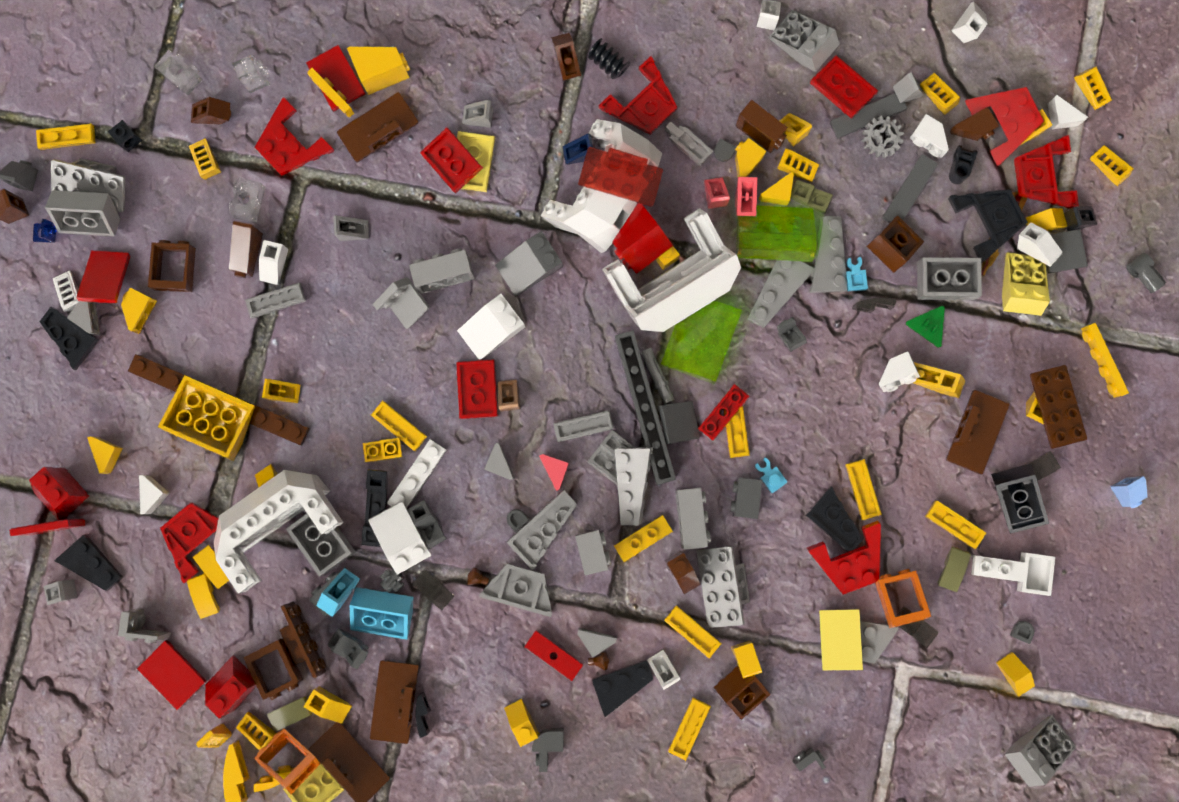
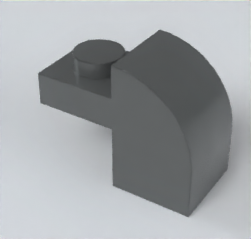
[407,500,446,549]
[328,628,369,669]
[531,728,564,772]

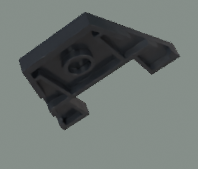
[948,189,1028,263]

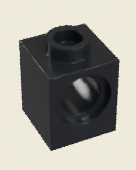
[108,120,143,152]

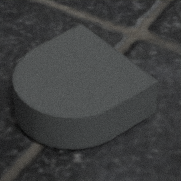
[714,138,736,162]
[507,509,530,533]
[1010,621,1034,644]

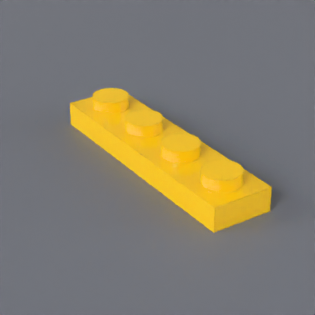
[1081,323,1129,398]

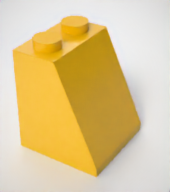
[347,46,410,95]

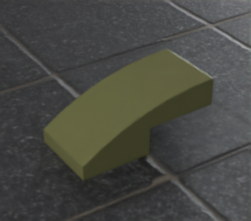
[790,180,833,214]
[937,546,971,592]
[267,696,313,732]

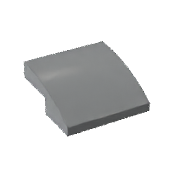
[587,430,634,485]

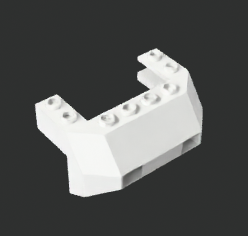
[541,119,662,253]
[602,208,741,332]
[214,470,344,593]

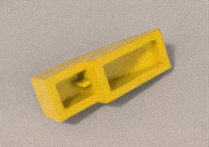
[223,740,250,802]

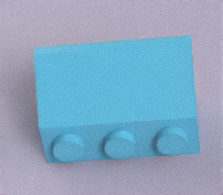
[350,587,413,640]

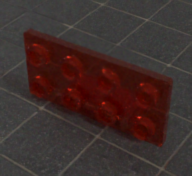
[578,147,663,207]

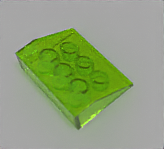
[736,205,816,262]
[660,301,742,384]

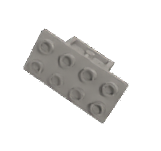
[51,158,125,212]
[697,546,750,628]

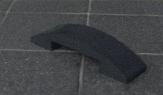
[361,469,388,547]

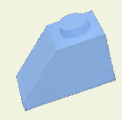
[1111,476,1148,508]

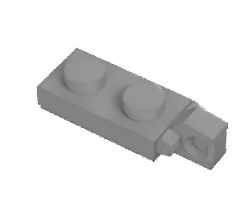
[665,121,713,166]

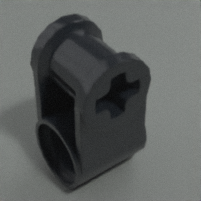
[949,145,978,184]

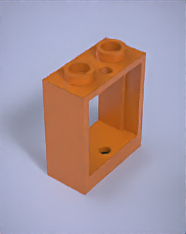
[875,569,931,629]
[254,728,320,794]

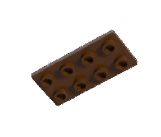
[337,92,419,163]
[1030,365,1087,449]
[946,390,1009,475]
[279,602,326,678]
[370,660,419,744]
[308,722,390,802]

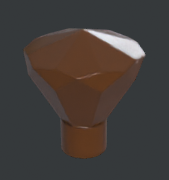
[467,567,489,585]
[588,651,609,671]

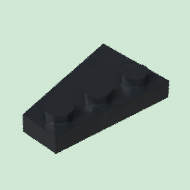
[39,307,99,370]
[805,486,863,552]
[54,535,123,591]
[592,660,653,717]

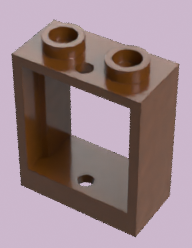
[736,100,788,153]
[148,240,196,292]
[243,638,303,701]

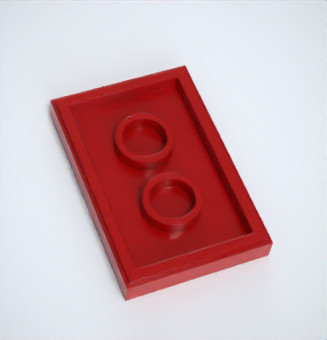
[306,45,366,112]
[810,55,878,119]
[420,127,483,194]
[76,250,131,303]
[456,360,498,419]
[9,519,86,536]
[137,640,207,710]

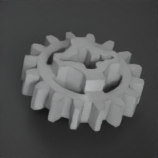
[861,116,904,158]

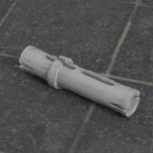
[640,348,675,405]

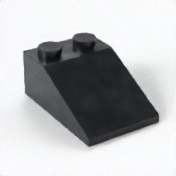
[991,464,1049,534]

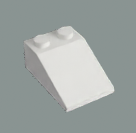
[457,294,525,360]
[368,501,431,575]

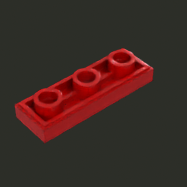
[698,384,750,441]
[524,630,583,681]

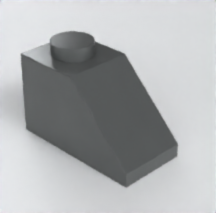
[0,160,38,192]

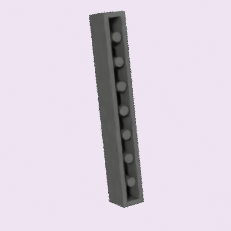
[615,331,676,485]

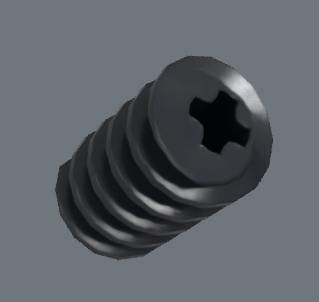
[588,38,630,79]

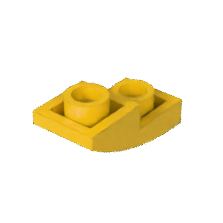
[363,438,402,462]
[193,545,229,589]
[187,573,220,619]
[253,765,295,792]

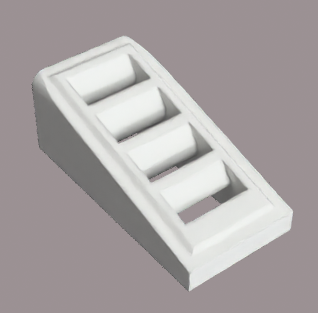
[52,271,79,313]

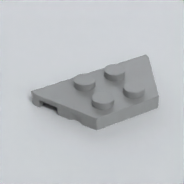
[479,564,552,617]
[860,620,898,663]

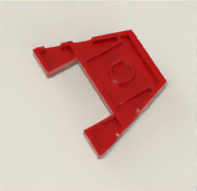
[598,56,677,135]
[965,87,1045,166]
[254,97,334,176]
[1014,135,1079,209]
[160,502,219,583]
[807,520,881,595]

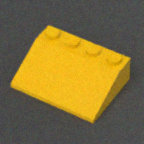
[158,375,255,461]

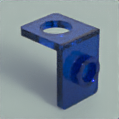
[33,219,57,243]

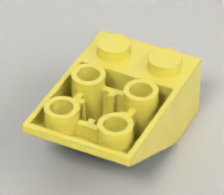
[1002,252,1050,316]

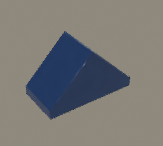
[562,133,594,165]

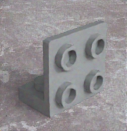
[373,277,430,329]
[118,609,171,643]

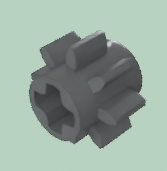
[380,569,404,593]

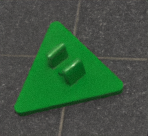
[906,306,945,348]

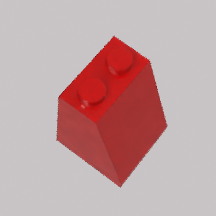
[612,202,673,274]
[29,467,89,521]
[205,655,257,719]

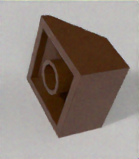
[866,215,924,273]
[714,666,771,720]

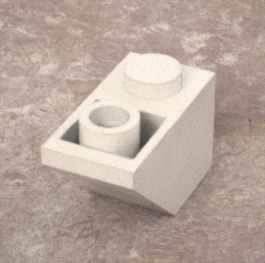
[951,1,988,43]
[910,114,949,158]
[1017,223,1062,267]
[259,240,288,285]
[879,352,920,392]

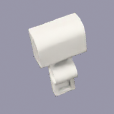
[971,552,1055,596]

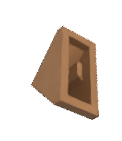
[498,380,520,411]

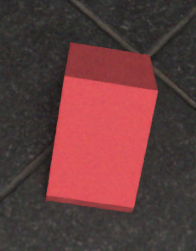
[704,177,730,209]
[735,177,757,216]
[539,454,569,491]

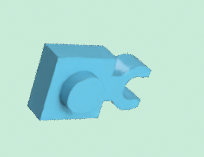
[846,257,868,292]
[755,458,787,494]

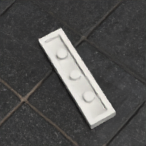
[387,439,446,508]

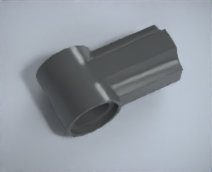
[1126,253,1166,293]

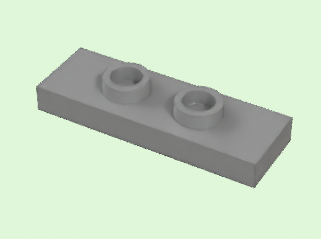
[245,283,306,319]
[553,410,614,442]

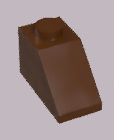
[551,33,581,81]
[191,97,231,125]
[950,107,999,141]
[0,189,29,224]

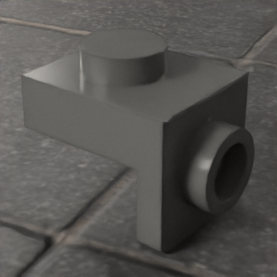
[777,317,807,352]
[792,747,826,771]

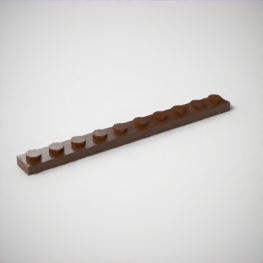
[128,354,310,446]

